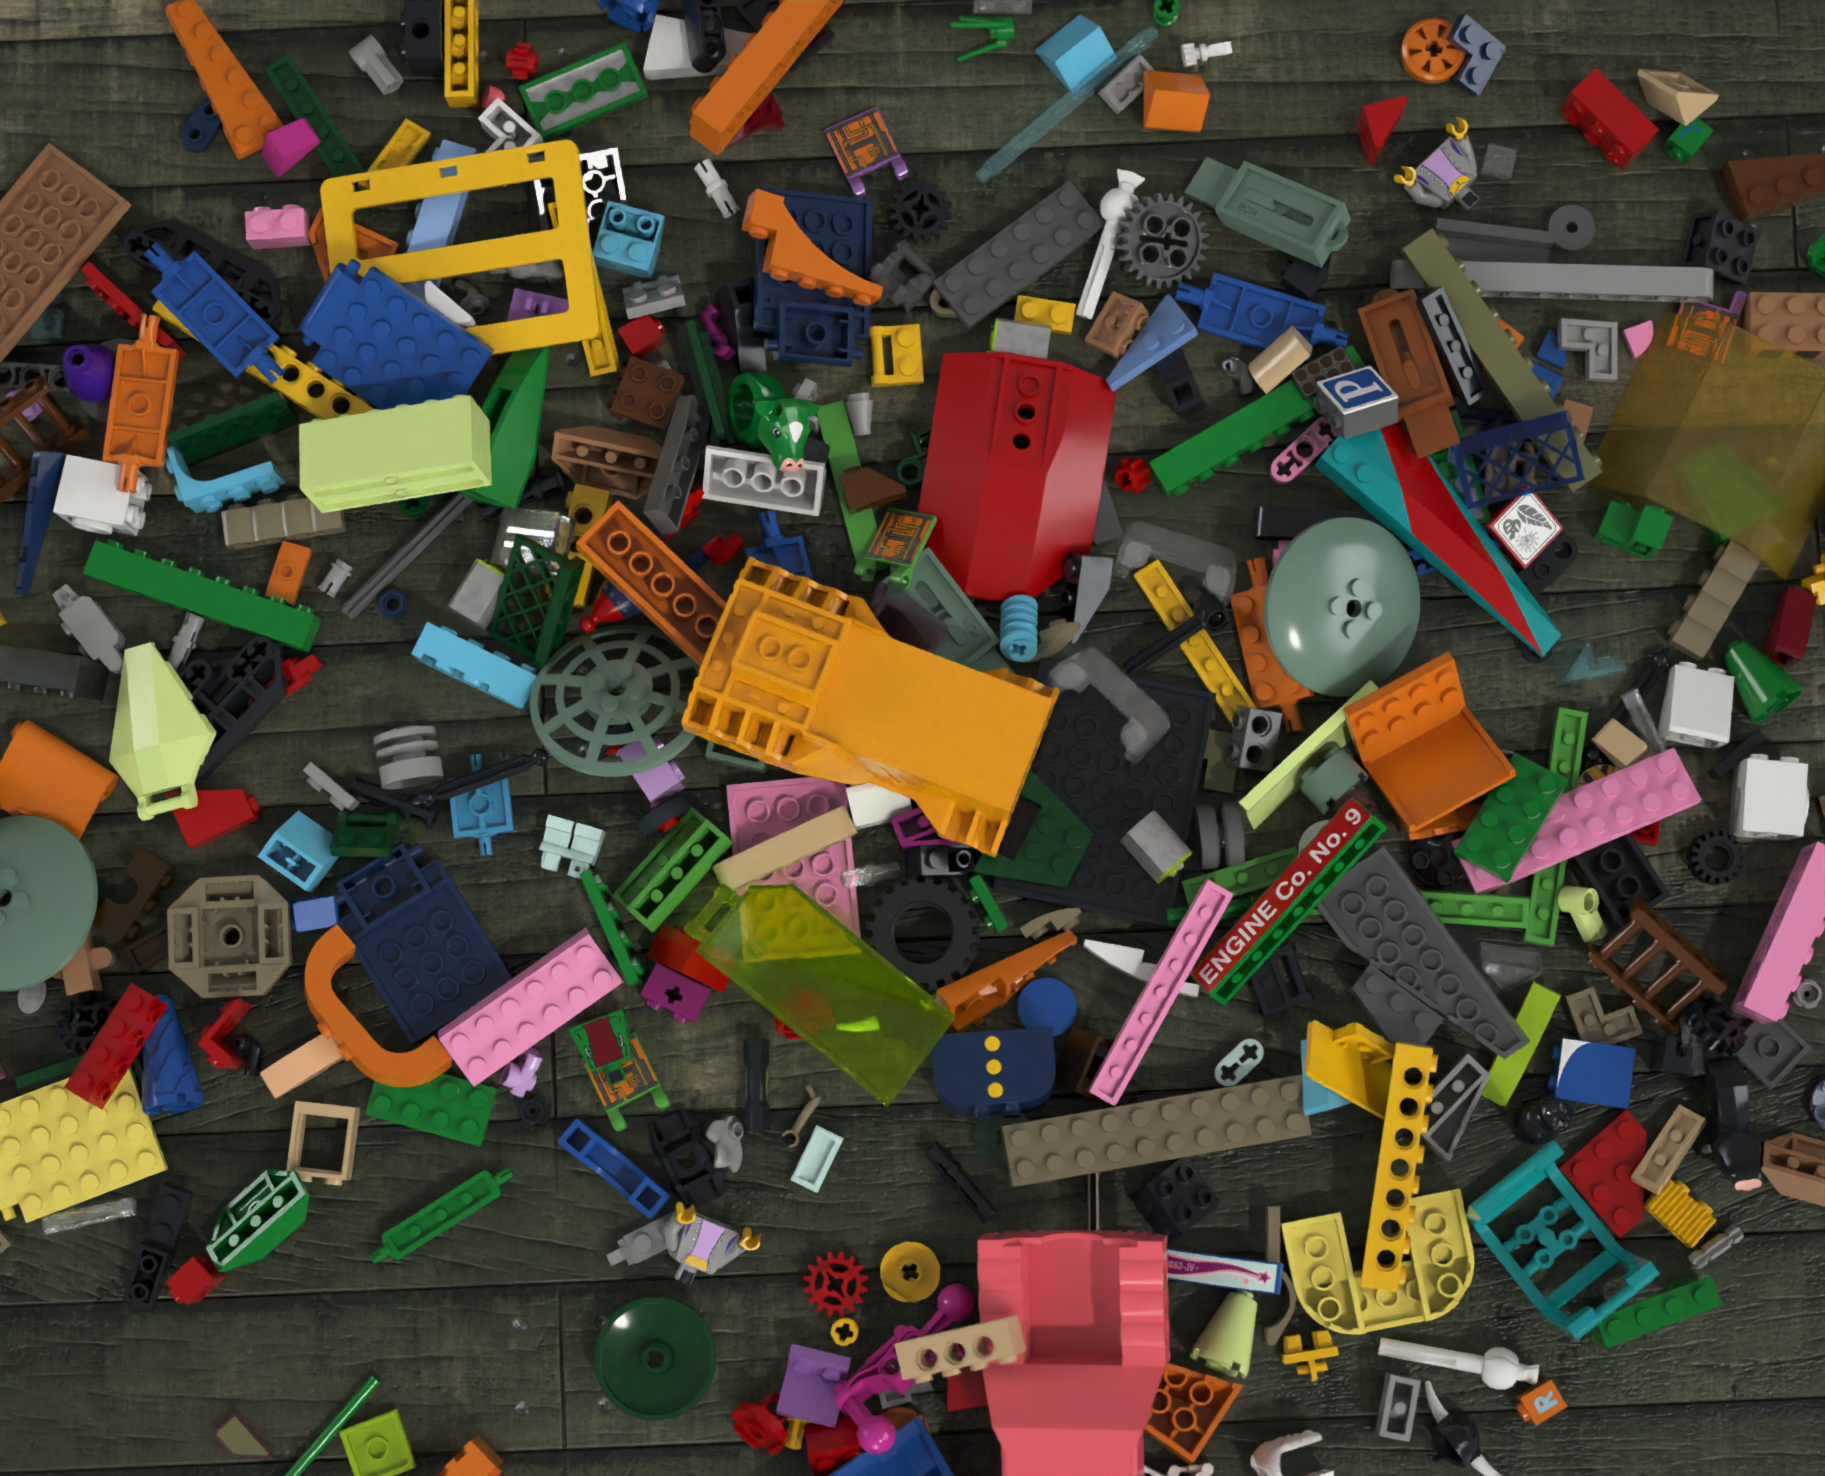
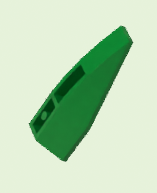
[457,346,551,510]

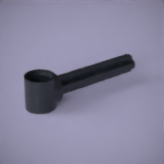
[1123,593,1230,676]

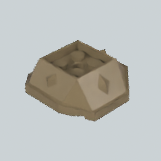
[167,875,292,999]

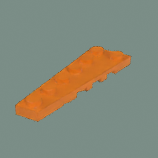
[165,0,284,160]

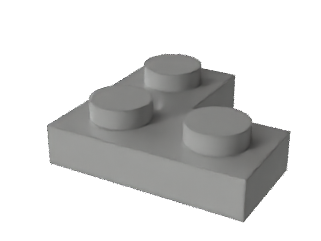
[1557,318,1618,383]

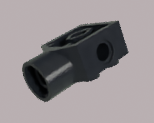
[400,0,445,77]

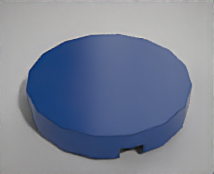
[1017,978,1077,1037]

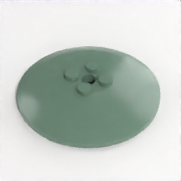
[1264,517,1420,697]
[0,815,98,992]

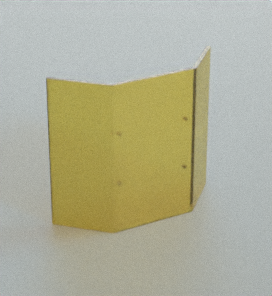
[1586,312,1825,581]

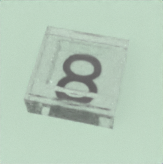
[1481,144,1517,180]

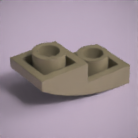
[1022,618,1081,663]
[1019,908,1082,940]

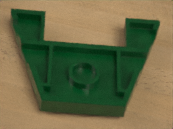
[973,769,1094,888]

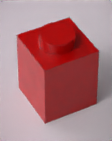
[617,315,666,359]

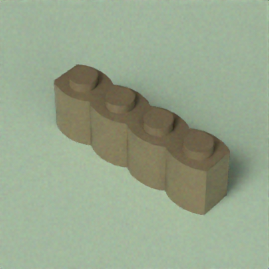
[221,494,346,550]
[1667,540,1762,661]

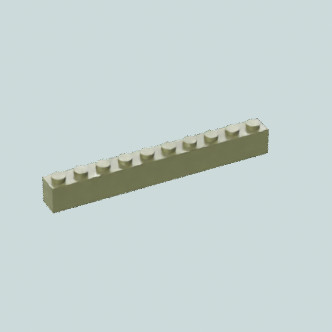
[1400,228,1603,494]

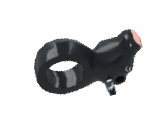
[1695,1055,1771,1191]

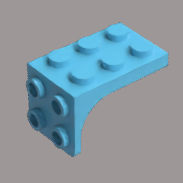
[165,446,286,513]

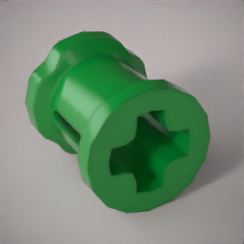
[1152,0,1180,27]

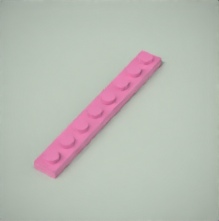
[1087,879,1234,1106]

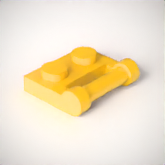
[869,324,924,387]

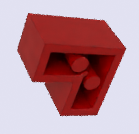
[646,924,738,993]

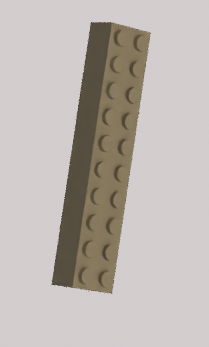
[1000,1075,1312,1187]

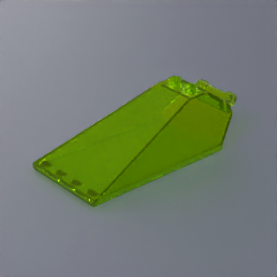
[684,882,956,1107]

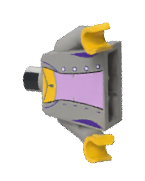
[1394,117,1479,211]
[664,1202,761,1285]

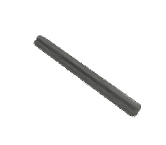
[341,492,473,620]

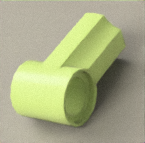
[1558,885,1607,943]

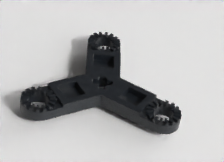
[1448,536,1578,664]

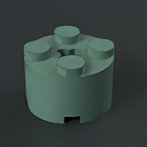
[1300,746,1369,816]

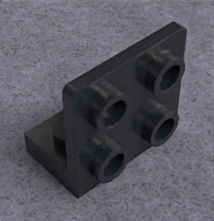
[1681,210,1759,285]

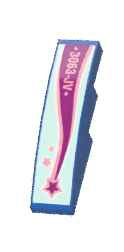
[1167,1247,1283,1294]

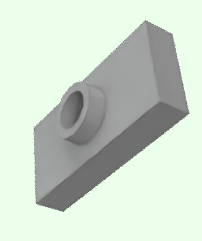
[1098,54,1155,115]

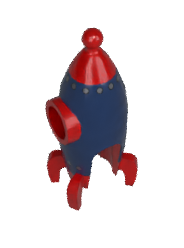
[579,486,743,633]

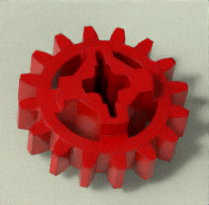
[803,1251,869,1317]

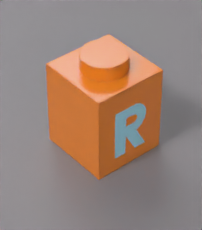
[1515,1378,1568,1425]

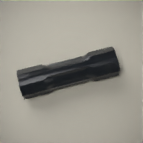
[743,1039,770,1131]

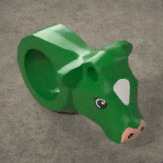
[726,373,819,472]

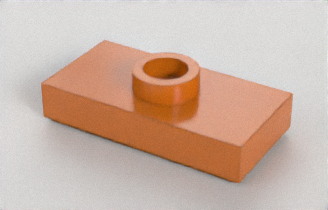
[265,540,313,606]

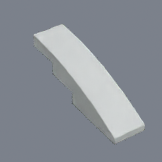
[1083,939,1200,998]

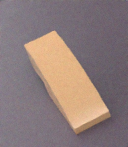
[260,1034,343,1099]

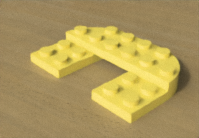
[1280,1188,1474,1335]

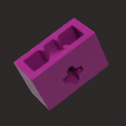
[640,963,712,1025]

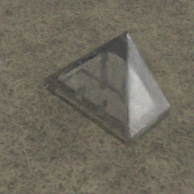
[1480,943,1542,993]

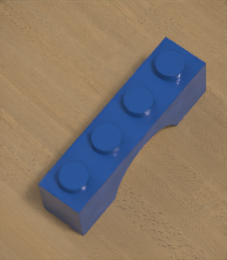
[557,1118,673,1220]

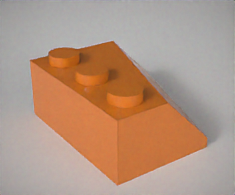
[1143,1363,1244,1463]

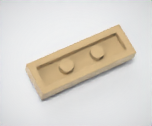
[1631,1104,1707,1196]

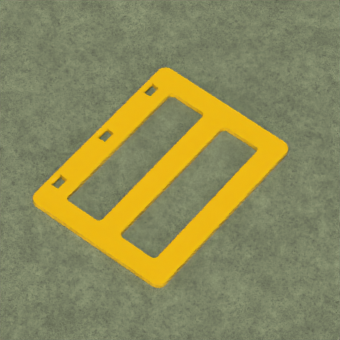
[320,139,601,355]

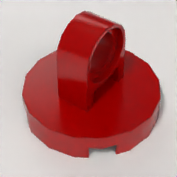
[730,1393,788,1455]

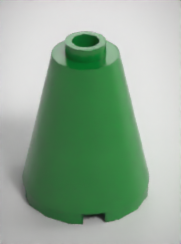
[1724,639,1804,724]

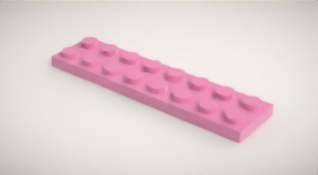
[1452,748,1701,894]

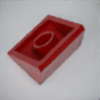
[1356,96,1409,165]

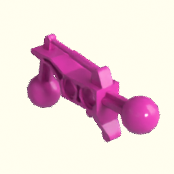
[833,1283,975,1454]

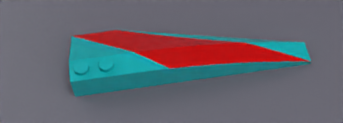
[1314,423,1562,658]

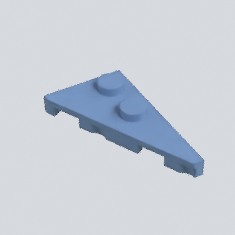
[1106,294,1199,392]

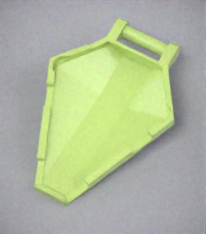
[109,642,217,821]

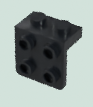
[1129,1157,1219,1244]

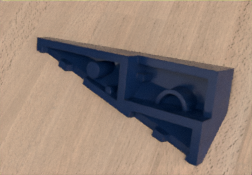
[15,448,69,595]

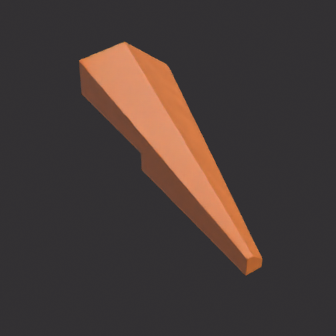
[936,930,1077,1034]

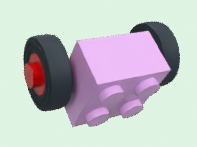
[587,723,690,837]

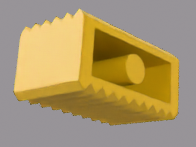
[1643,1179,1716,1248]

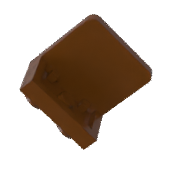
[607,356,685,430]

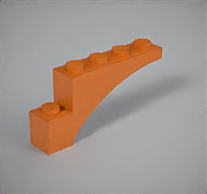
[741,189,883,306]

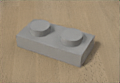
[303,762,361,811]

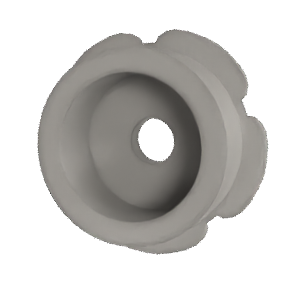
[1793,979,1822,1009]

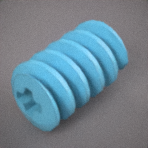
[1000,595,1038,662]

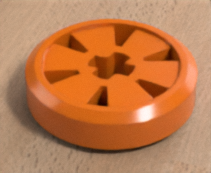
[1400,18,1465,84]

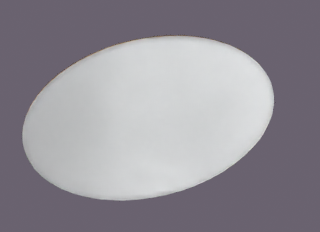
[18,981,46,1014]

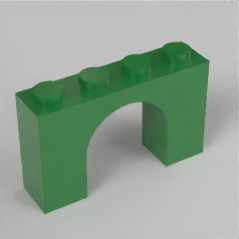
[1588,1273,1722,1348]

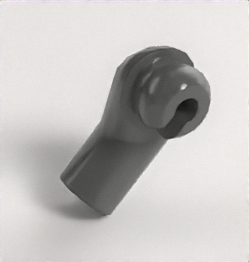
[1222,357,1254,397]

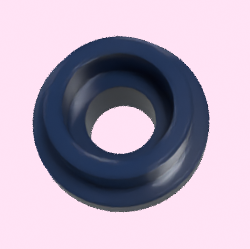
[378,589,408,619]

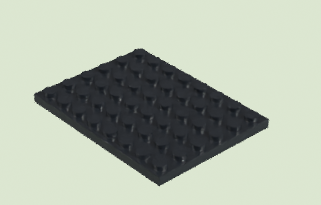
[993,658,1217,928]

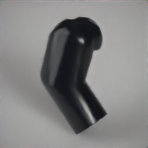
[232,1034,263,1076]

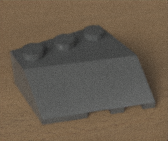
[529,142,627,231]

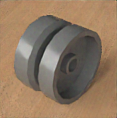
[1194,800,1245,870]

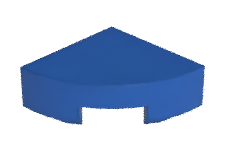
[1535,330,1566,370]

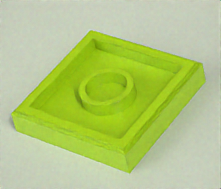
[339,1409,418,1476]

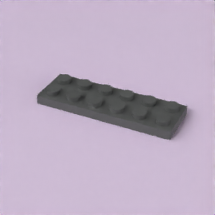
[932,181,1105,330]

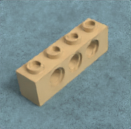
[894,1314,1026,1384]

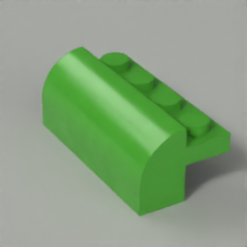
[612,807,733,933]

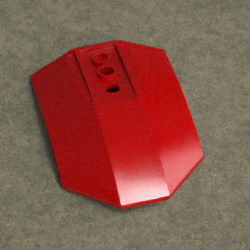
[917,352,1116,603]

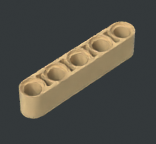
[712,806,858,895]

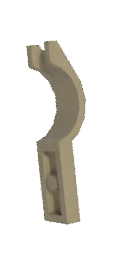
[1264,1206,1296,1346]

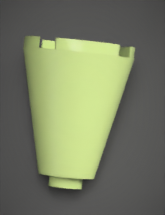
[1189,1289,1258,1379]

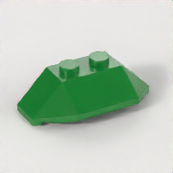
[206,1170,309,1273]

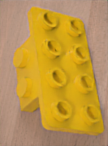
[1304,1020,1395,1119]

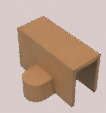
[52,929,116,997]

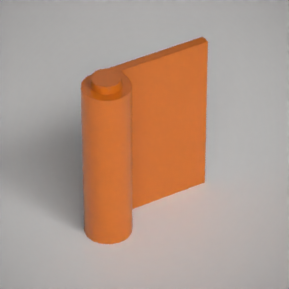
[0,720,119,840]

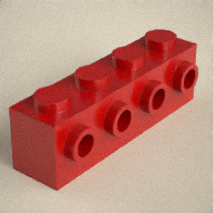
[64,983,169,1110]

